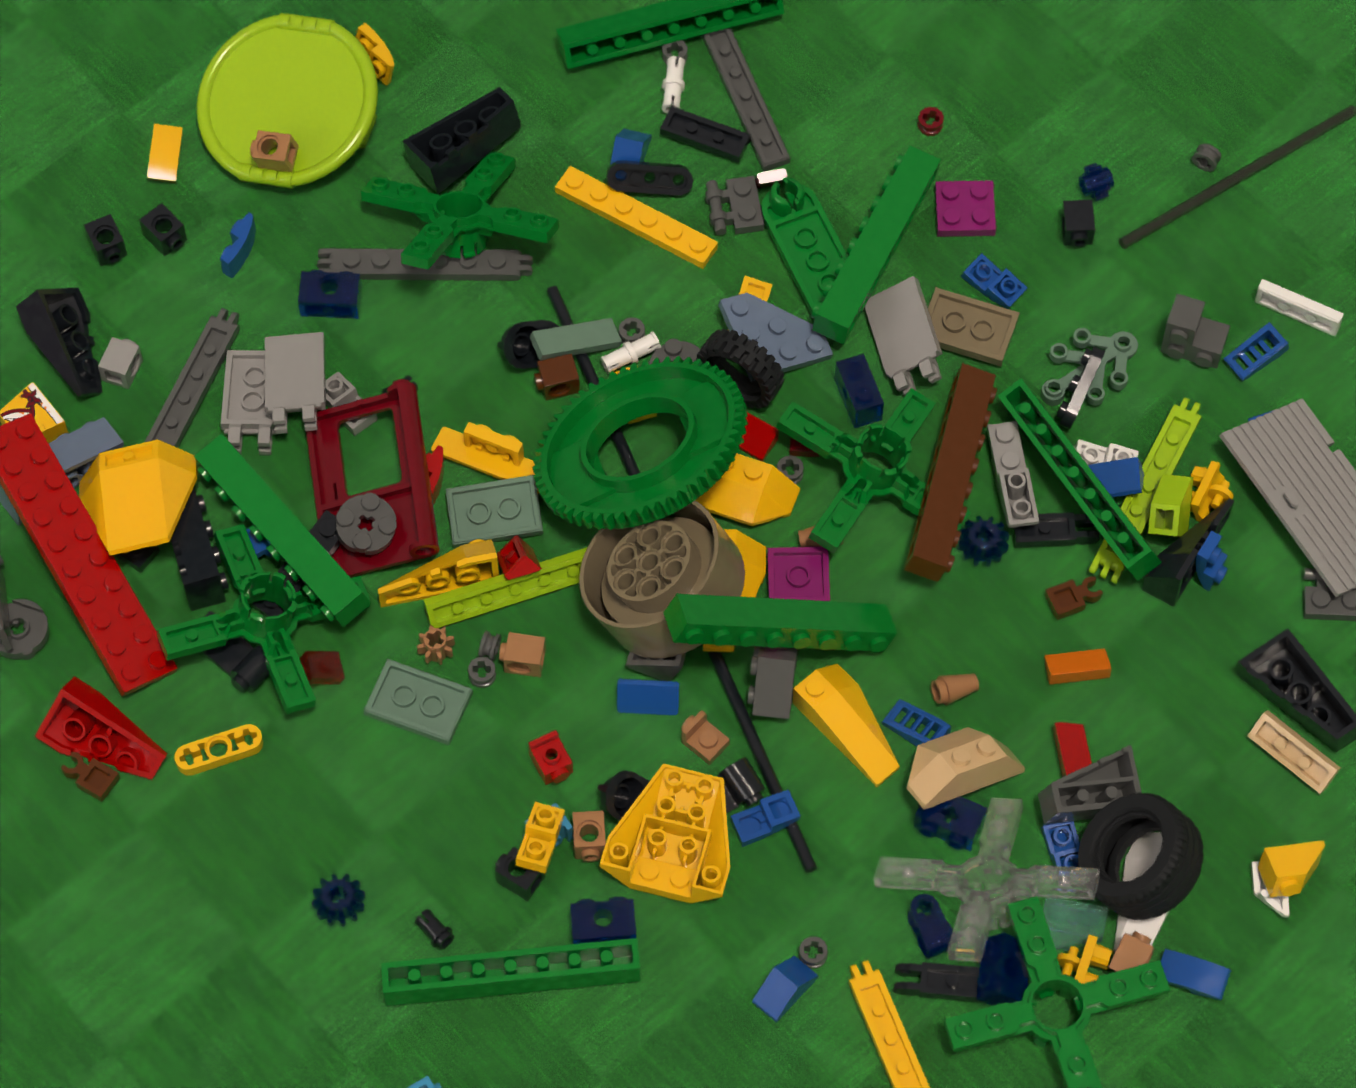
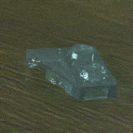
[1043,895,1108,951]

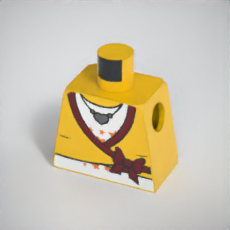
[0,382,69,443]

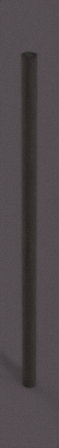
[1119,105,1356,249]

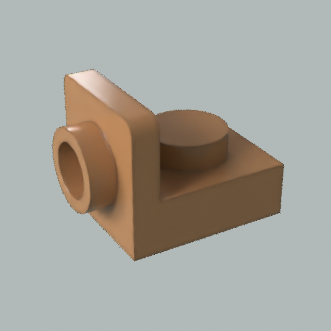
[681,710,730,765]

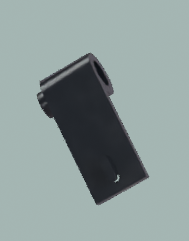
[202,610,270,693]
[675,757,766,821]

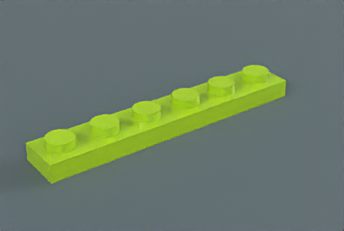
[423,547,588,628]

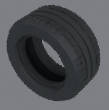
[1078,793,1204,920]

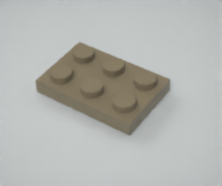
[928,287,1020,367]

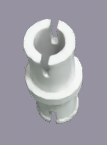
[662,56,685,113]
[600,331,661,374]

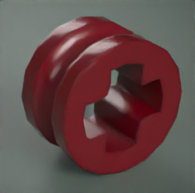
[918,107,944,136]

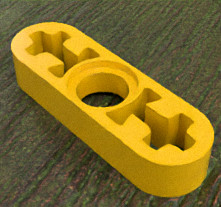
[175,724,263,776]

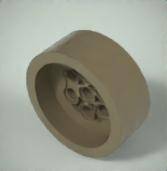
[579,501,745,658]

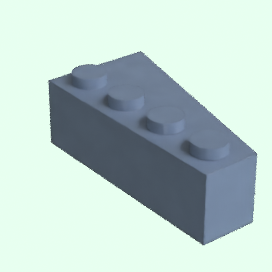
[0,417,124,526]

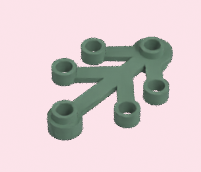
[1041,328,1138,406]

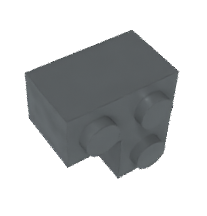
[1160,294,1230,369]
[748,646,798,719]

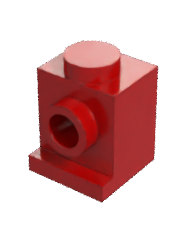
[528,730,573,785]

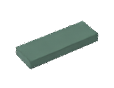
[530,318,622,361]

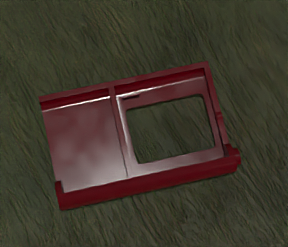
[306,379,440,578]

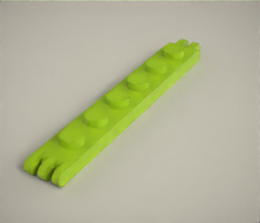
[1089,397,1202,584]

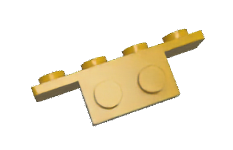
[431,422,539,494]

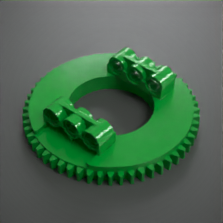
[533,356,748,530]

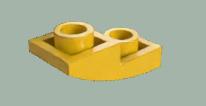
[356,23,395,86]
[147,124,183,183]
[516,802,565,874]

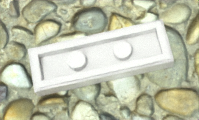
[1254,279,1344,336]

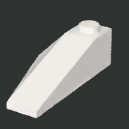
[1113,832,1170,952]

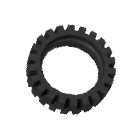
[696,329,785,409]

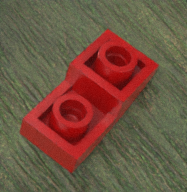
[426,445,444,506]

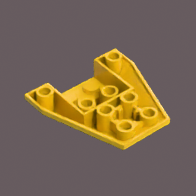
[79,439,198,556]
[600,763,730,904]

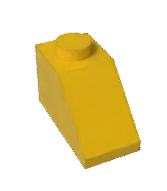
[1258,840,1325,897]

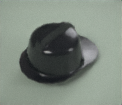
[497,320,559,369]
[597,770,650,821]

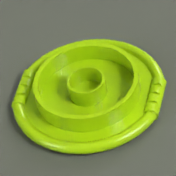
[197,13,378,189]

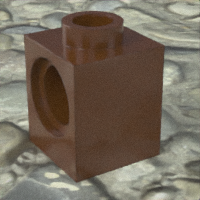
[534,353,580,401]

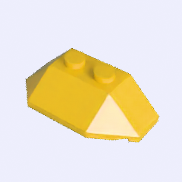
[695,453,801,526]

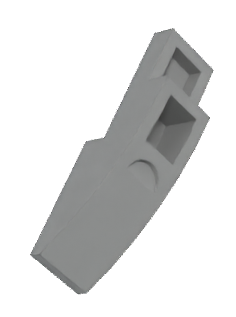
[987,421,1039,528]

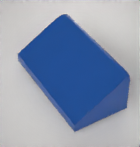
[1089,457,1144,497]
[617,679,680,716]

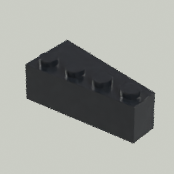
[403,87,521,194]
[171,488,229,611]
[1237,628,1356,752]

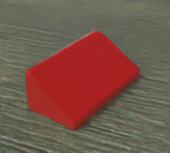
[739,412,779,462]
[497,535,542,580]
[1053,722,1092,777]

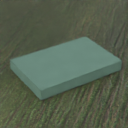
[445,475,544,548]
[363,659,473,746]

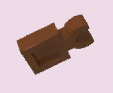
[1044,576,1103,620]
[61,752,120,802]

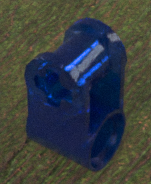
[907,894,958,959]

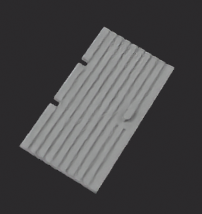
[1220,398,1356,598]

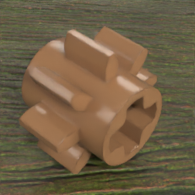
[417,625,455,665]

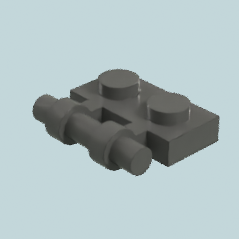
[705,176,764,235]
[1303,568,1356,621]

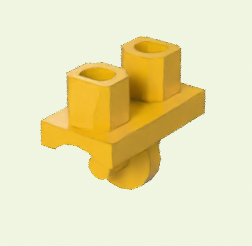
[1190,461,1234,522]
[1057,934,1112,984]

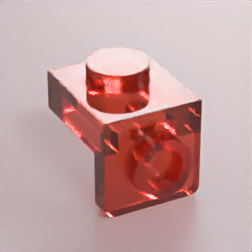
[299,651,345,686]

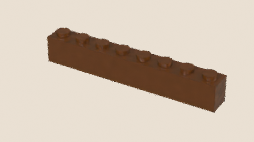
[904,363,997,582]

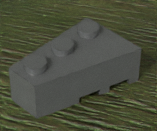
[1038,744,1142,824]

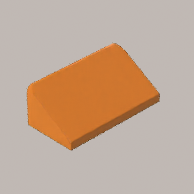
[1044,648,1112,685]

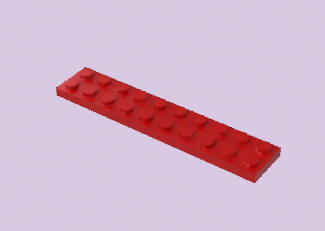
[0,413,178,697]

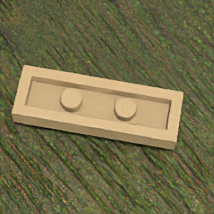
[1247,710,1341,794]

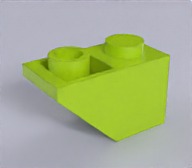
[1148,474,1194,537]

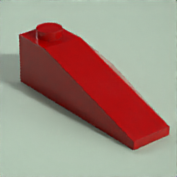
[34,676,168,780]

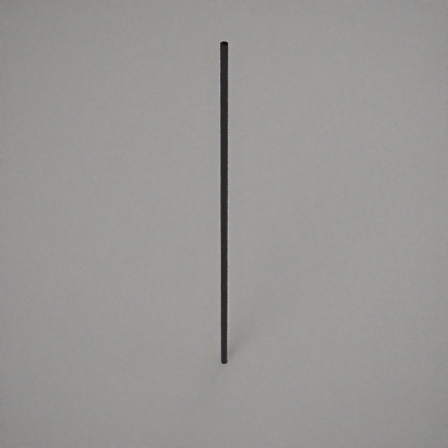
[547,286,817,873]

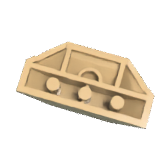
[906,727,1025,810]

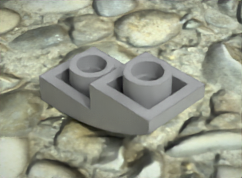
[326,372,378,436]

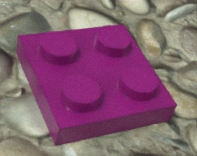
[935,180,996,237]
[767,547,830,601]

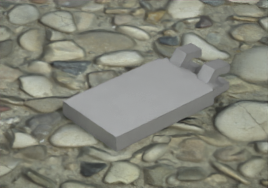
[865,276,942,395]
[265,332,326,434]
[221,350,278,455]

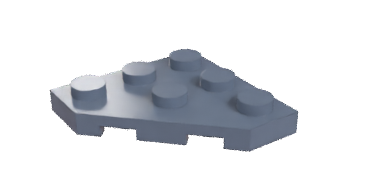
[718,293,833,382]

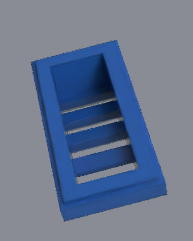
[1223,322,1289,382]
[882,699,951,747]

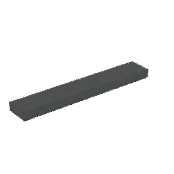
[702,28,790,172]

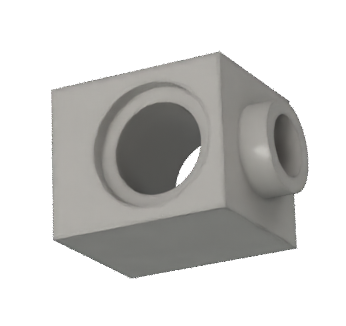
[98,337,143,389]

